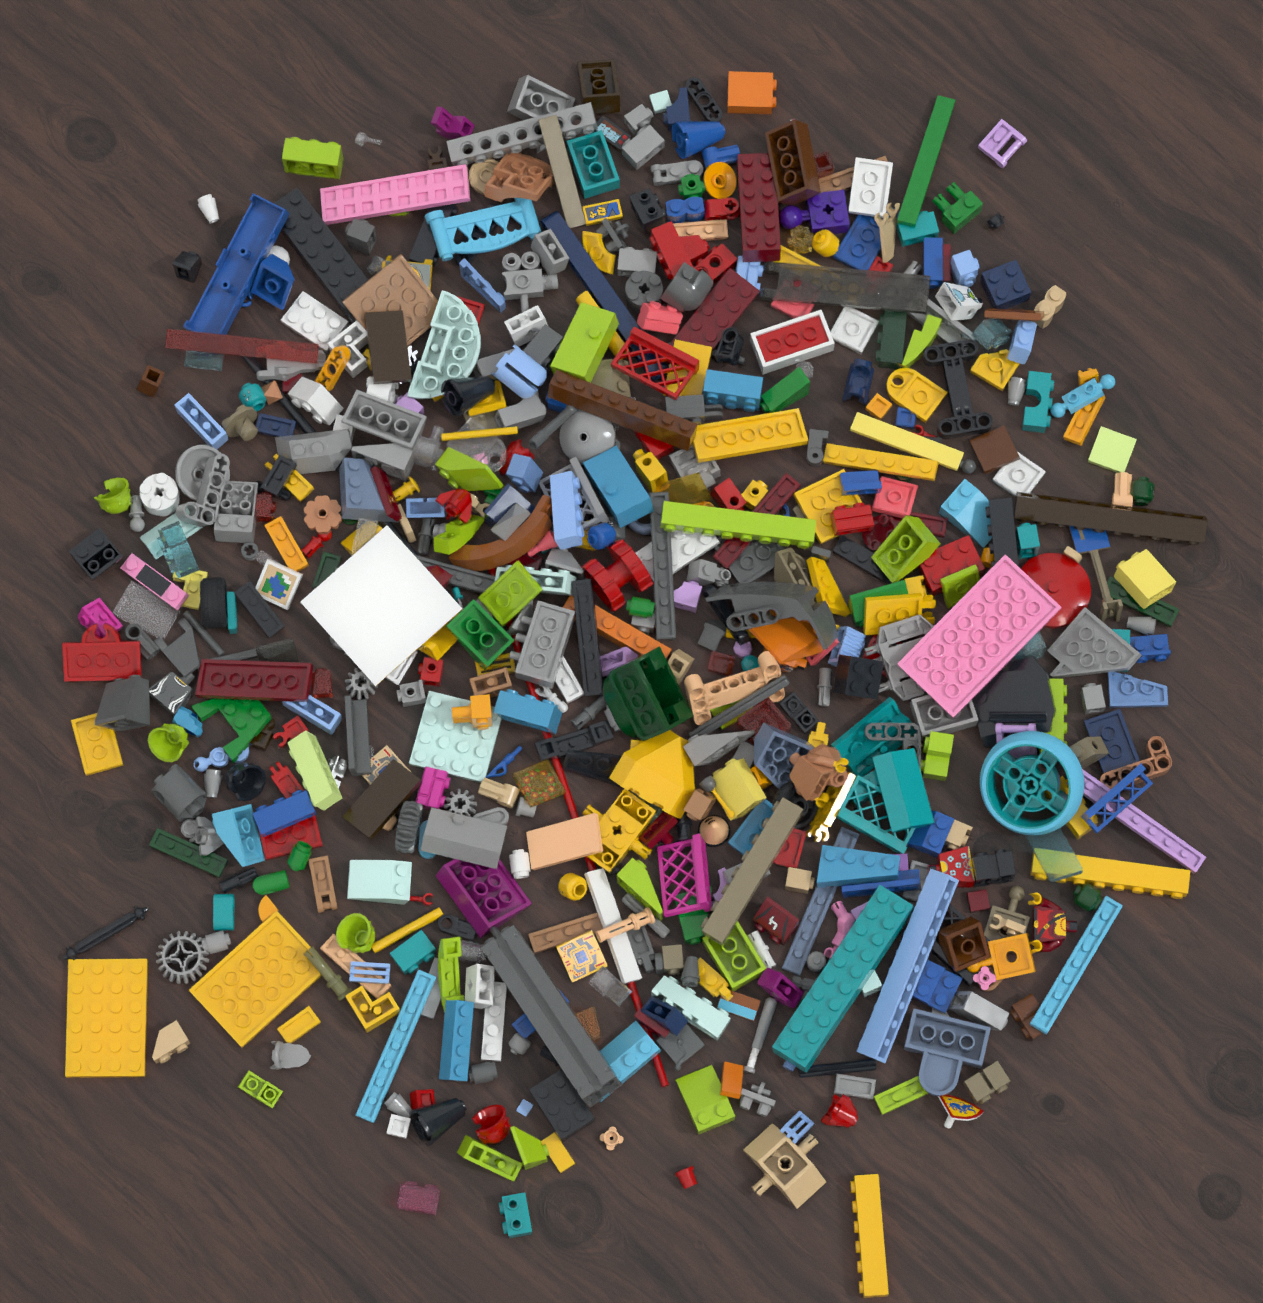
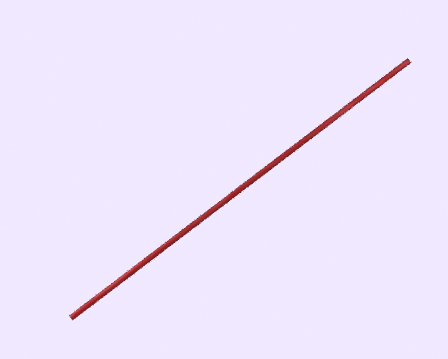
[488,568,669,1087]

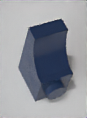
[663,87,690,131]

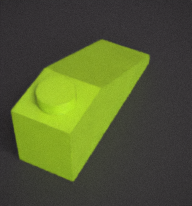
[457,1135,523,1181]

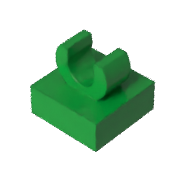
[484,489,502,504]

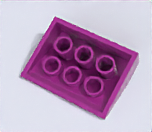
[436,859,532,938]

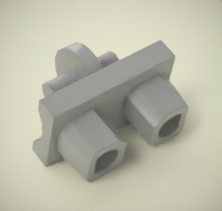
[739,1082,776,1117]

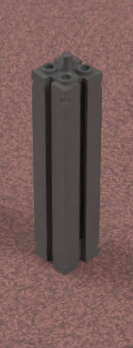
[481,925,623,1107]

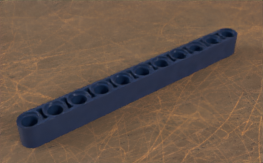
[540,211,668,382]

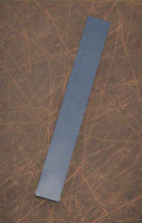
[782,827,859,977]

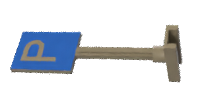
[1068,525,1123,624]

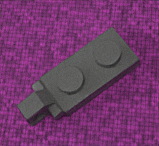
[626,918,655,974]

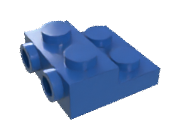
[912,960,962,1014]

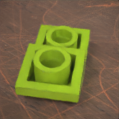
[238,1070,283,1108]

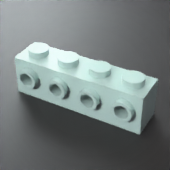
[495,565,576,596]

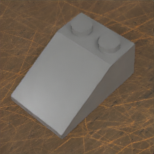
[507,75,575,129]
[351,443,415,482]
[683,730,756,766]

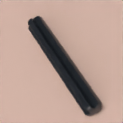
[798,1059,877,1078]

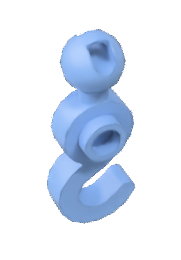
[193,747,249,772]

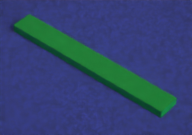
[897,95,956,227]

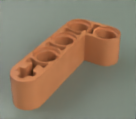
[1099,736,1172,789]

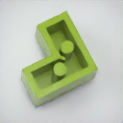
[921,731,954,781]

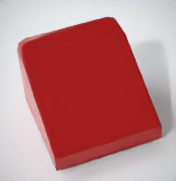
[410,1089,435,1110]

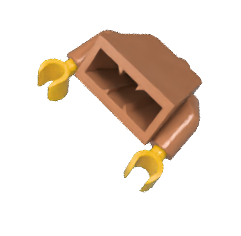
[789,752,849,808]

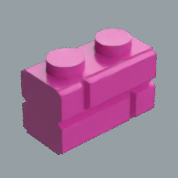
[416,766,451,811]

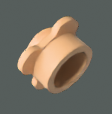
[600,1127,623,1150]

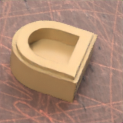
[1062,546,1082,563]

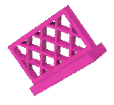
[657,834,712,917]

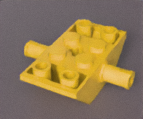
[582,789,656,873]

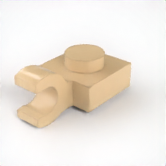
[470,493,490,519]
[989,914,1026,936]

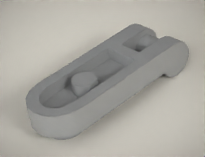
[650,160,703,186]

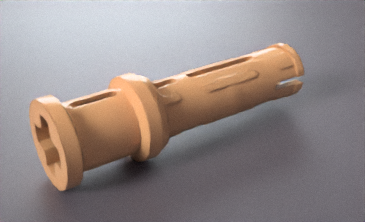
[596,907,655,943]

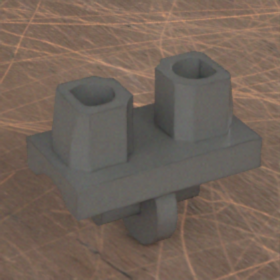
[596,218,630,254]

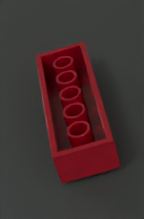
[737,153,781,262]

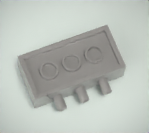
[509,601,575,689]

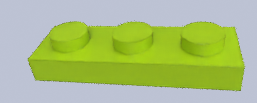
[874,1076,929,1115]

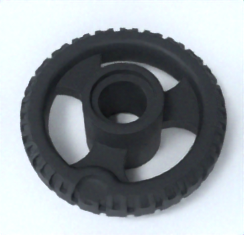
[772,780,818,829]

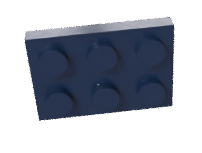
[1083,709,1140,774]

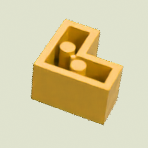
[345,986,400,1033]

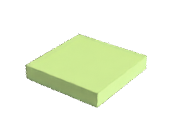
[1088,426,1137,473]

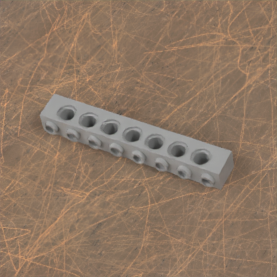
[446,102,598,166]

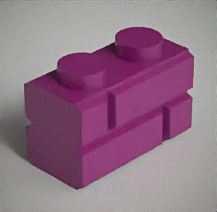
[757,968,803,1008]

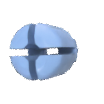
[491,345,546,399]

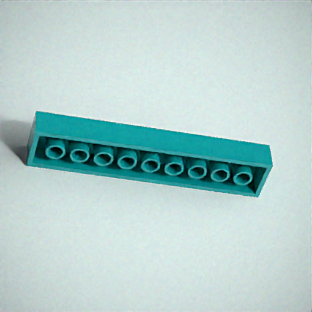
[772,885,914,1073]

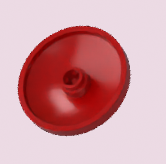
[1021,553,1091,629]

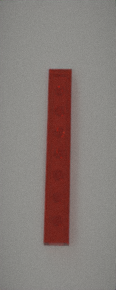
[165,329,319,364]

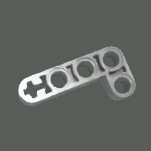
[176,454,230,527]

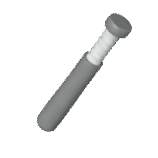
[743,997,777,1074]

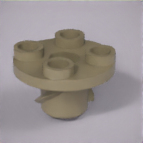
[222,405,258,441]

